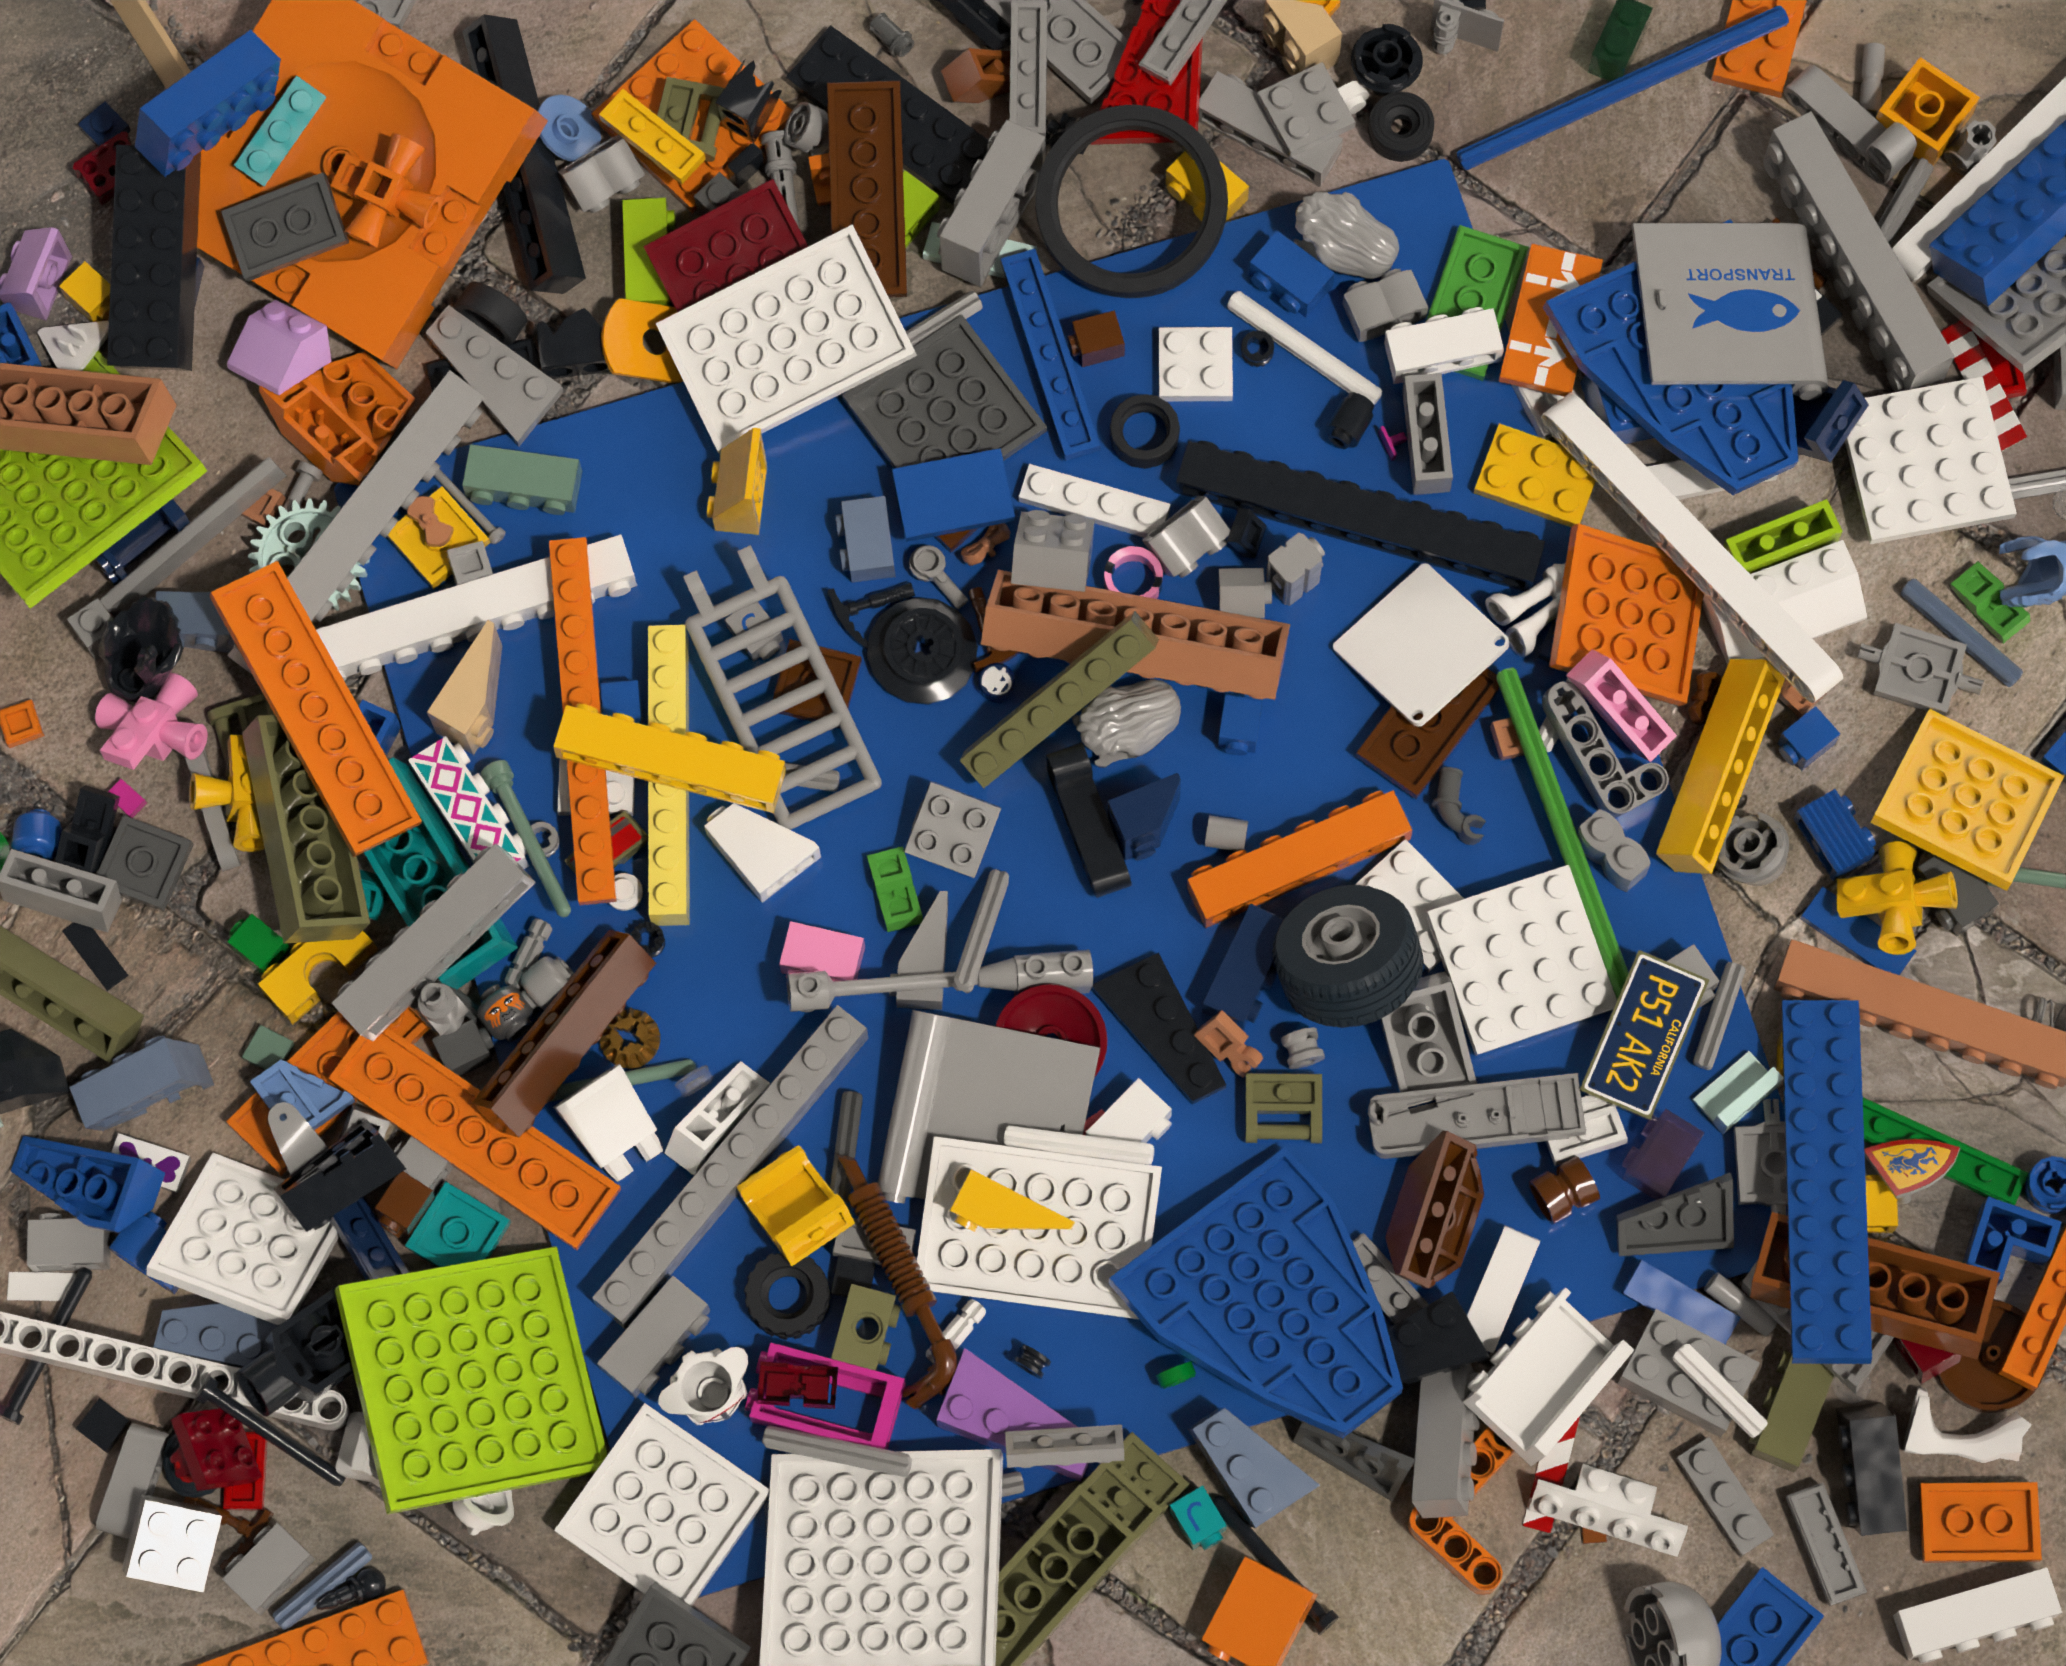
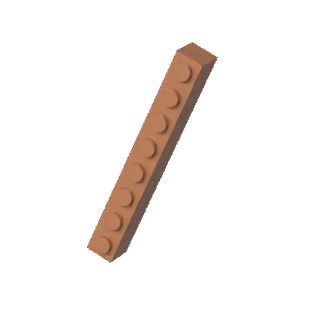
[1773,939,2066,1089]

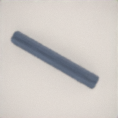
[1901,578,2023,687]

